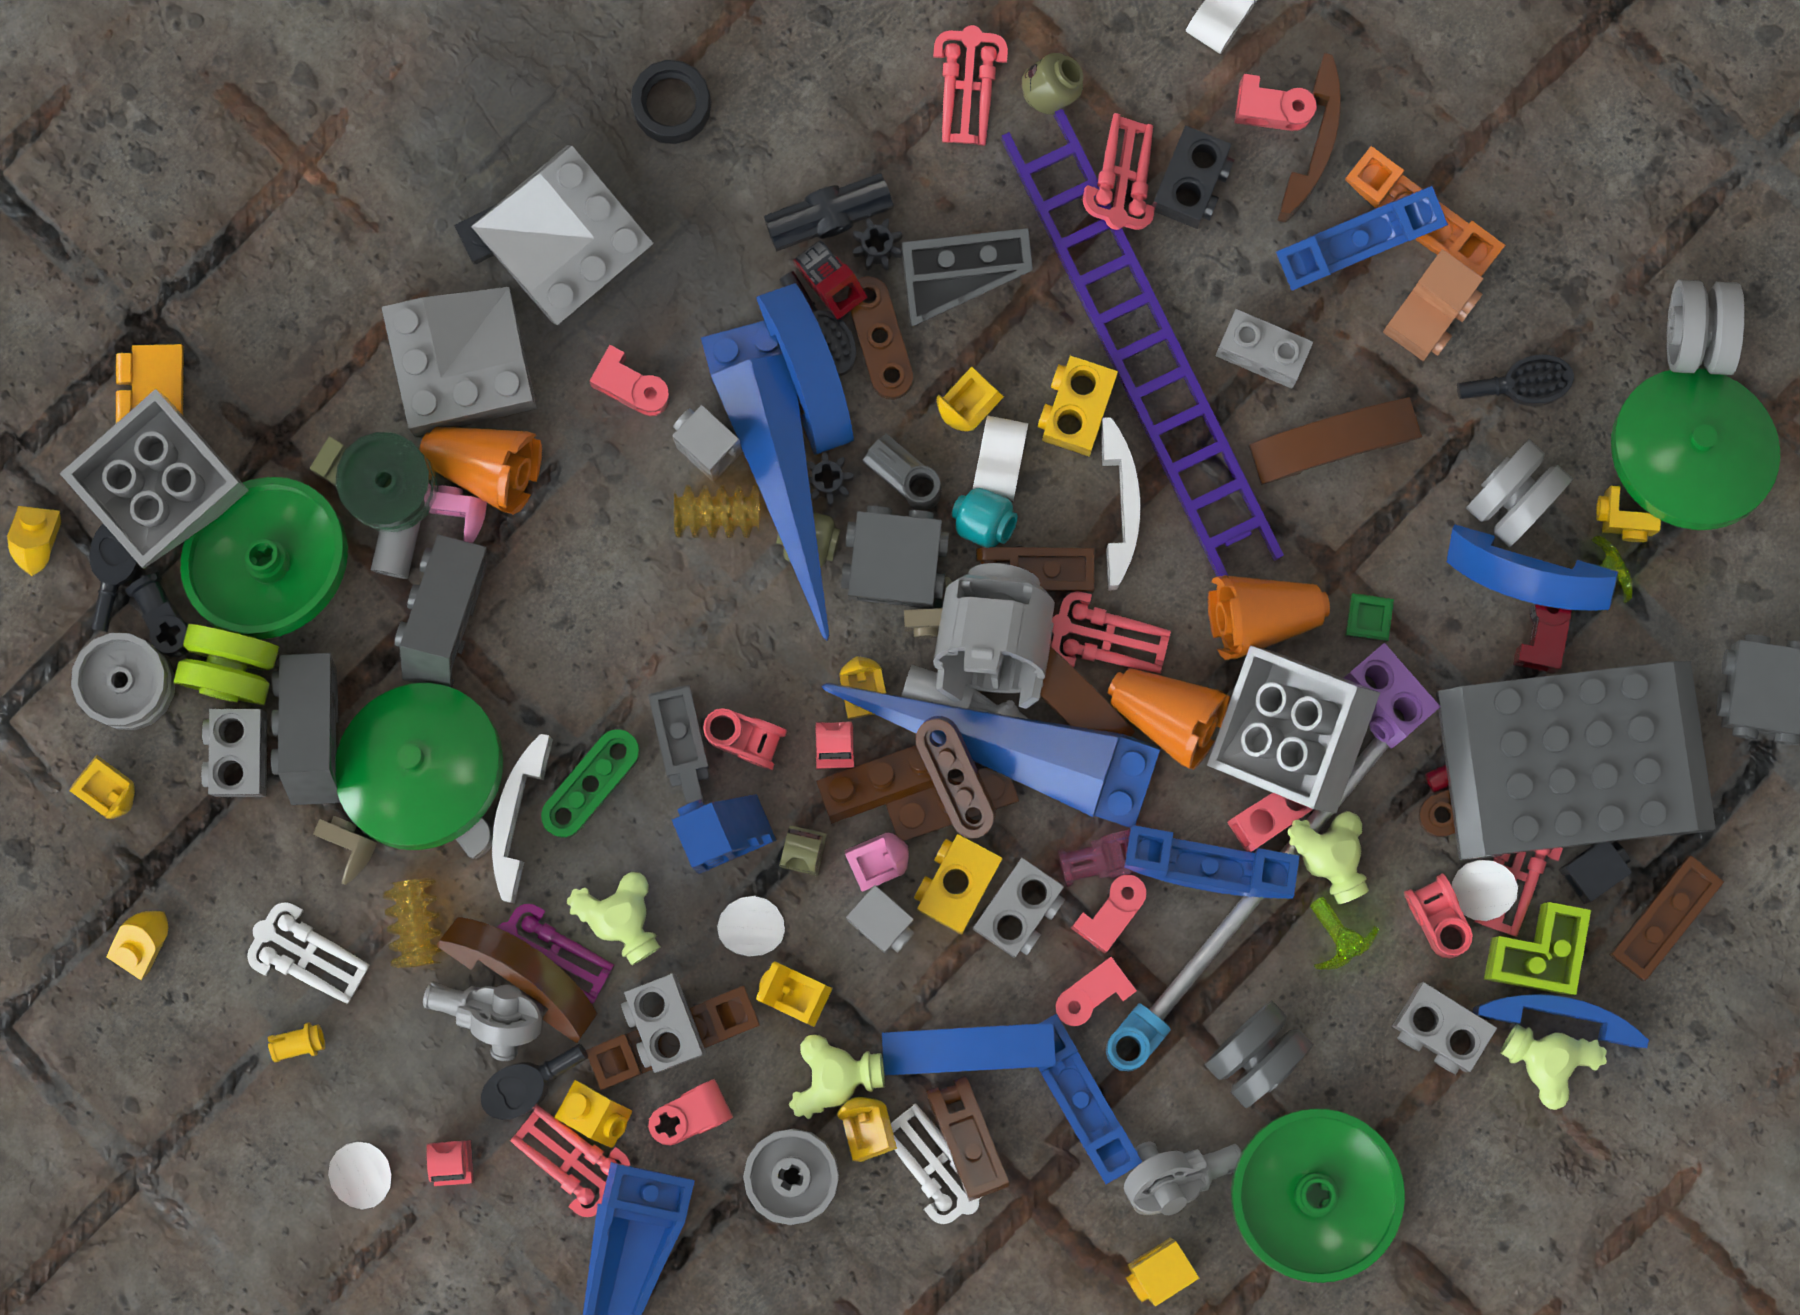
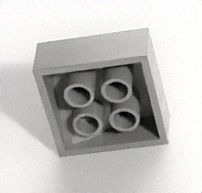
[471,145,654,325]
[382,287,537,437]
[60,389,249,568]
[1207,645,1380,813]

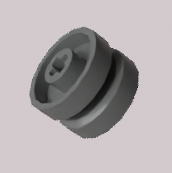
[1204,1000,1314,1109]

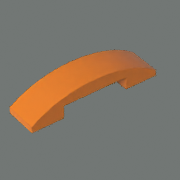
[1345,146,1505,277]

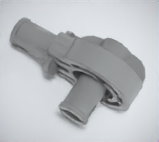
[423,982,543,1061]
[1124,1141,1242,1216]

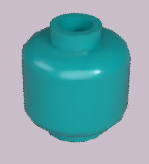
[952,488,1018,548]

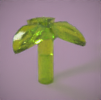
[1591,536,1633,603]
[1310,897,1379,970]

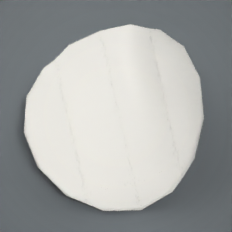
[1452,860,1518,921]
[717,896,785,956]
[328,1142,391,1209]

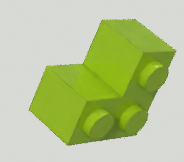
[1484,902,1591,996]

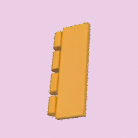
[116,344,184,423]

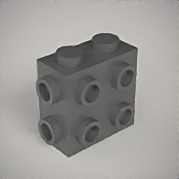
[841,506,949,609]
[1716,634,1800,745]

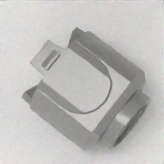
[933,563,1055,709]

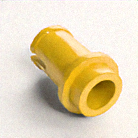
[268,1023,325,1062]

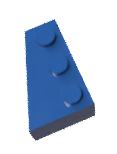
[672,794,777,874]

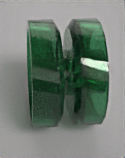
[335,432,437,532]

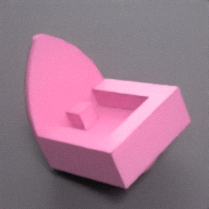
[424,486,487,543]
[845,833,909,892]

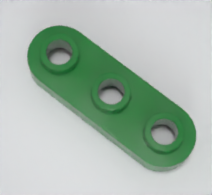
[541,729,640,838]

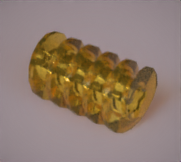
[674,485,760,538]
[382,878,443,969]

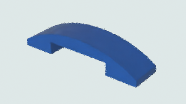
[1276,186,1448,291]
[756,283,854,455]
[1446,524,1618,611]
[1124,825,1300,898]
[1472,995,1649,1048]
[1037,1014,1142,1184]

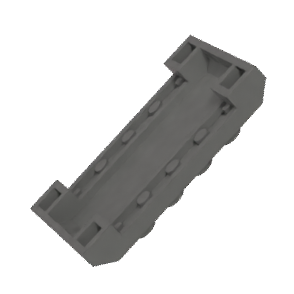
[1436,661,1716,861]

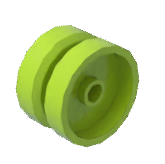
[174,624,279,705]

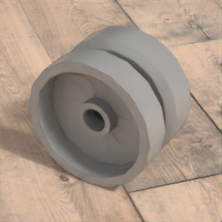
[1667,279,1745,375]
[1466,439,1573,548]
[71,633,175,730]
[743,1128,840,1225]

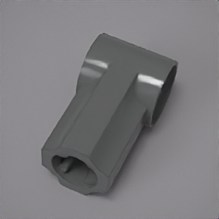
[862,433,942,510]

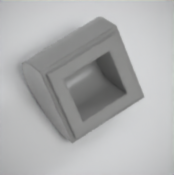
[456,818,493,860]

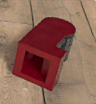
[793,240,868,320]
[1513,603,1572,674]

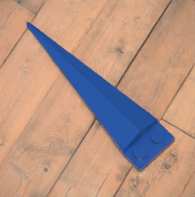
[701,321,830,641]
[822,683,1161,828]
[583,1162,695,1315]

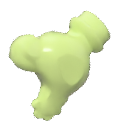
[1288,811,1369,904]
[566,872,661,965]
[1500,1024,1607,1110]
[789,1035,885,1119]

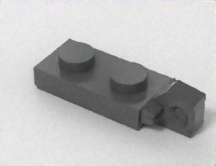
[648,685,709,805]

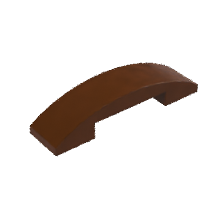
[1278,53,1341,222]
[1249,397,1422,485]
[1040,646,1135,737]
[436,917,597,1043]
[586,986,760,1090]

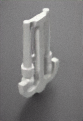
[247,902,370,1004]
[891,1103,982,1224]

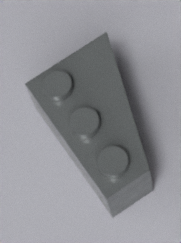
[901,228,1033,327]
[395,534,487,688]
[271,653,341,805]

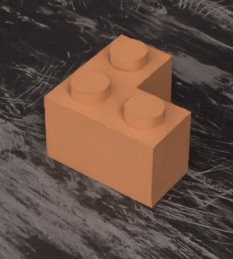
[1383,249,1484,361]

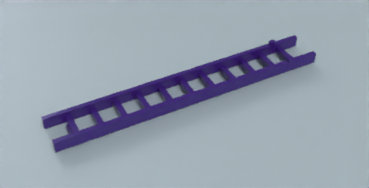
[1001,109,1284,577]

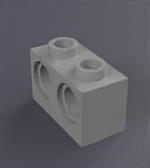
[1215,309,1313,389]
[672,405,742,482]
[201,709,267,797]
[973,858,1065,958]
[846,885,914,954]
[621,974,706,1073]
[1392,982,1497,1075]

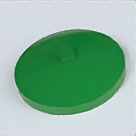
[1611,368,1780,530]
[180,477,348,640]
[336,683,503,850]
[1231,1109,1405,1283]

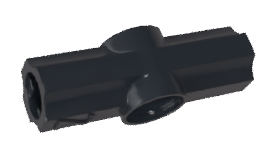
[764,173,894,252]

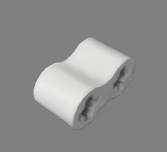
[1186,0,1258,54]
[973,415,1028,501]

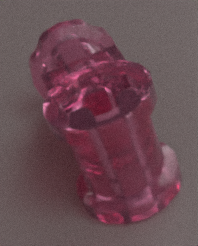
[1057,829,1137,887]

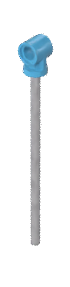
[1106,737,1389,1072]

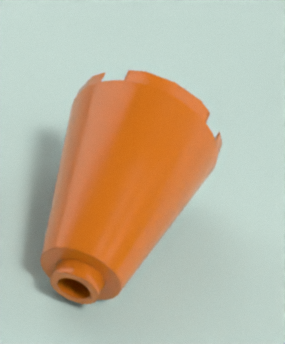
[419,426,542,515]
[1208,575,1330,660]
[1108,668,1231,770]

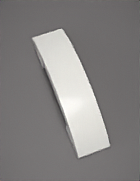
[1101,417,1140,591]
[492,734,553,904]

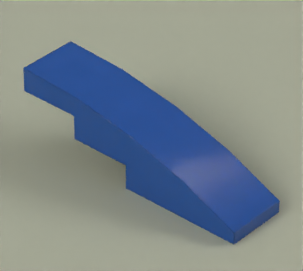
[882,1023,1056,1075]

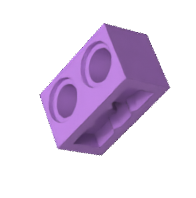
[1344,643,1441,749]

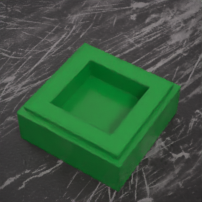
[1345,593,1394,642]

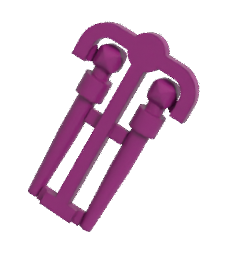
[497,904,614,1004]

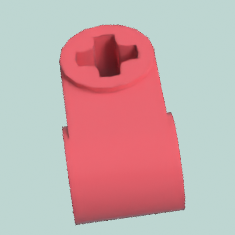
[703,708,787,770]
[1404,873,1473,959]
[648,1079,734,1146]

